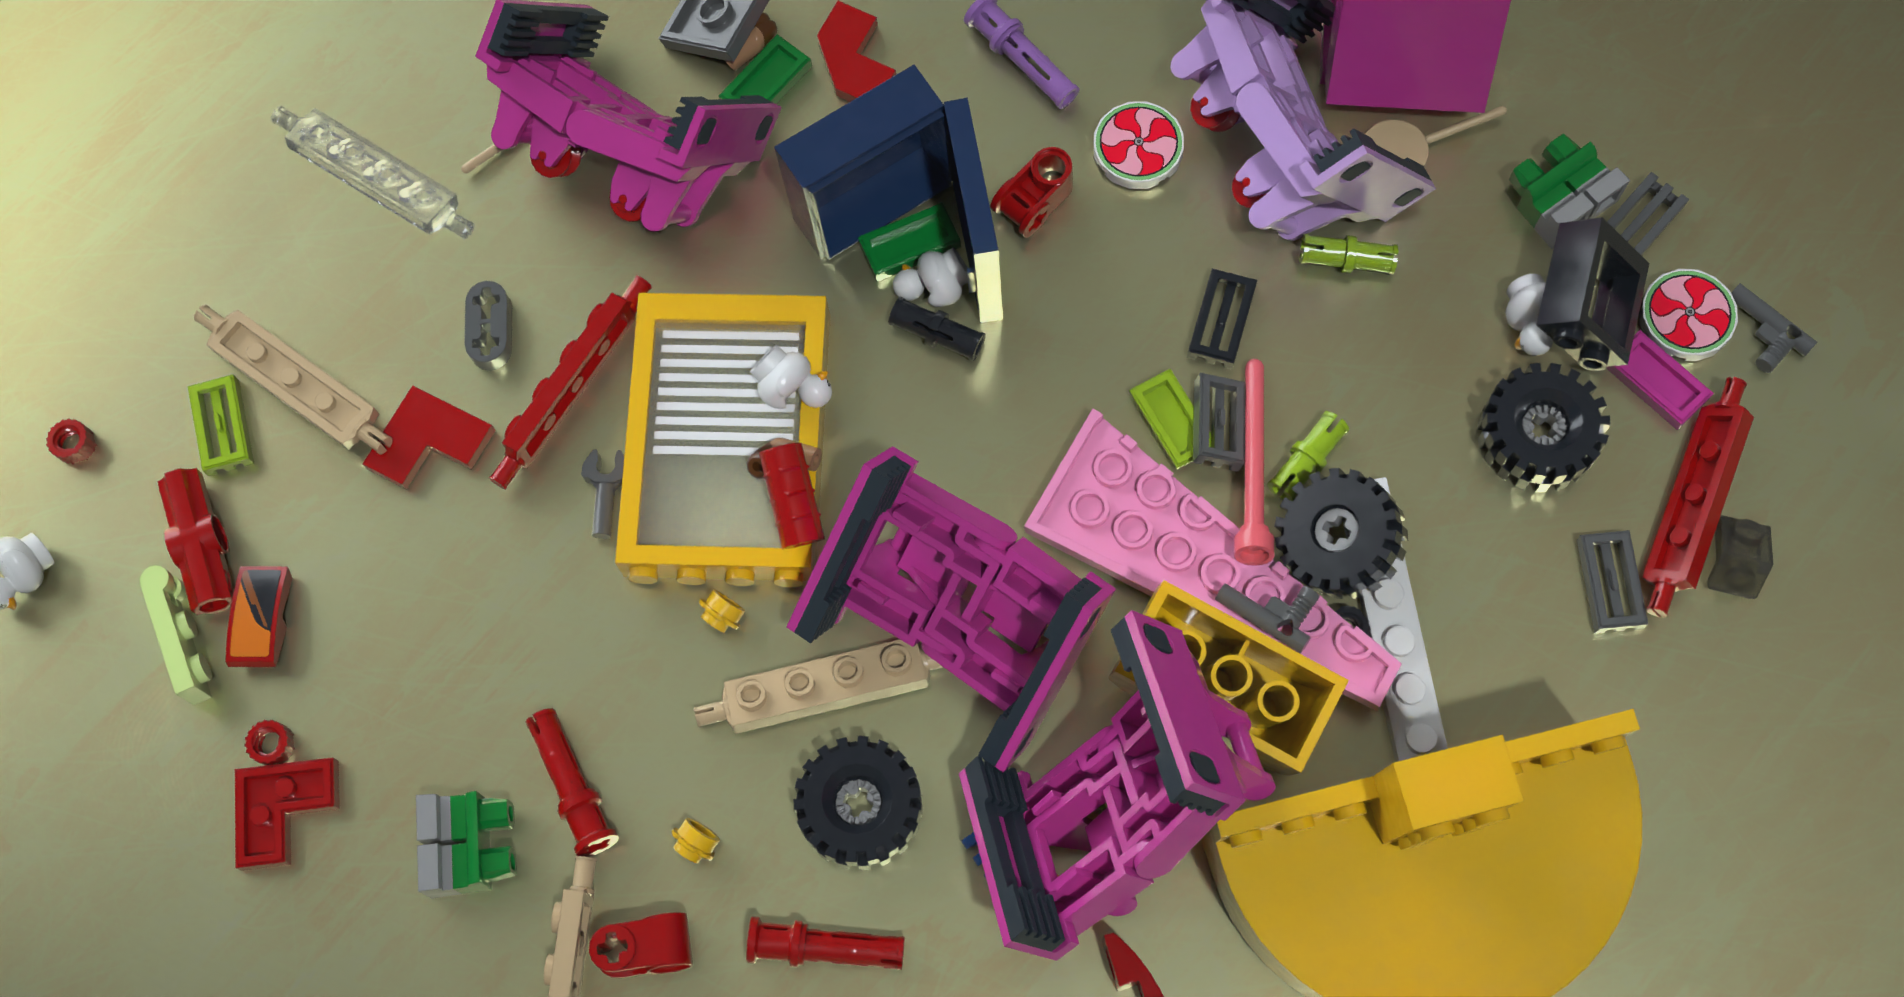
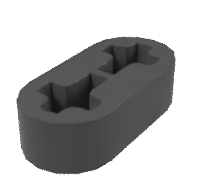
[465,281,512,371]

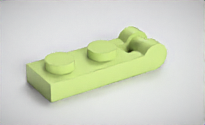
[140,565,212,705]

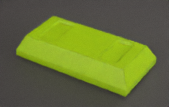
[1129,369,1211,470]

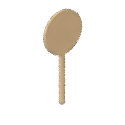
[1365,106,1507,167]

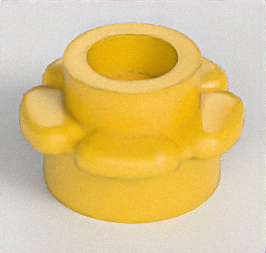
[699,589,745,633]
[671,818,720,864]

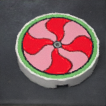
[1093,101,1184,189]
[1639,269,1738,361]

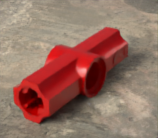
[157,468,234,615]

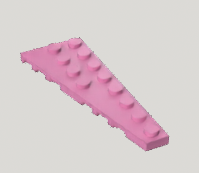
[1024,409,1402,712]

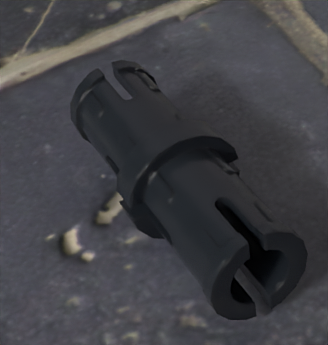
[888,297,986,361]

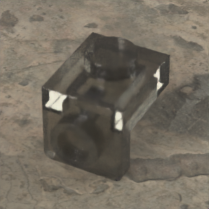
[1708,515,1773,599]

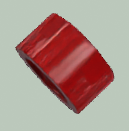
[46,418,97,465]
[244,720,295,766]

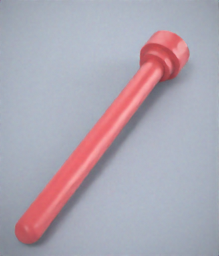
[1234,359,1274,566]

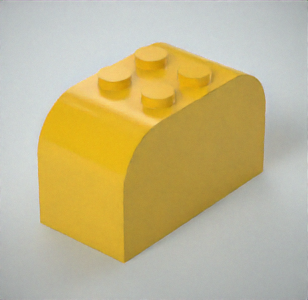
[1108,580,1349,776]

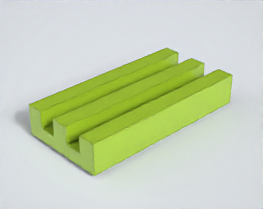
[187,374,254,476]

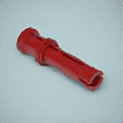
[525,708,619,857]
[746,916,905,970]

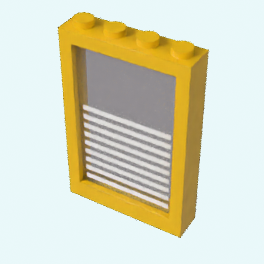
[615,293,830,587]

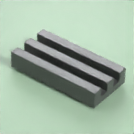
[1607,172,1689,255]
[1193,373,1245,472]
[1577,530,1648,634]

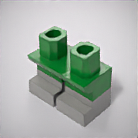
[1509,133,1630,249]
[416,791,517,899]

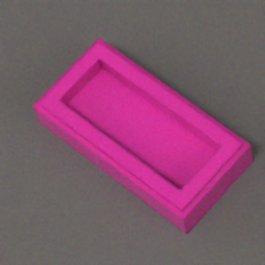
[1607,330,1714,430]

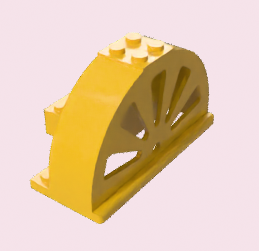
[1201,709,1642,997]

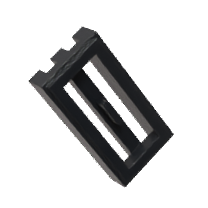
[1187,268,1257,370]

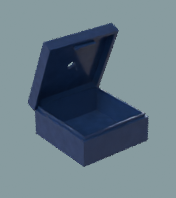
[774,64,1003,323]

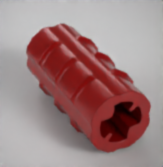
[759,443,825,550]

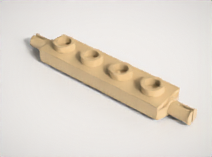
[194,305,392,454]
[694,640,943,734]
[544,856,597,997]

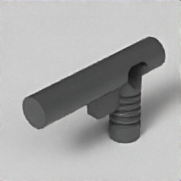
[1731,283,1817,373]
[1215,583,1320,654]

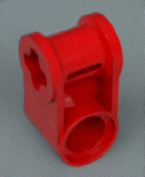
[990,147,1073,238]
[589,912,693,979]

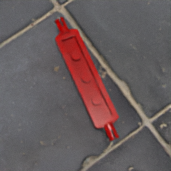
[489,275,652,490]
[1642,377,1754,618]

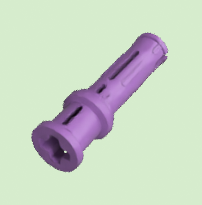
[963,0,1080,109]

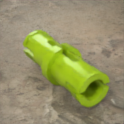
[1299,234,1399,275]
[1267,411,1349,502]

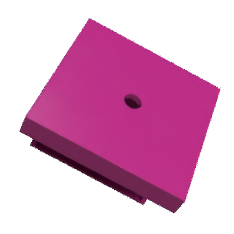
[1319,0,1511,113]

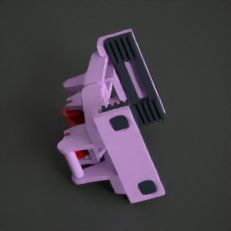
[1170,0,1436,241]

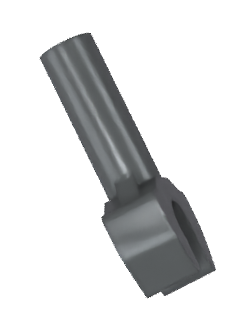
[581,450,624,539]

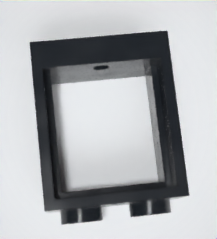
[1536,217,1650,371]

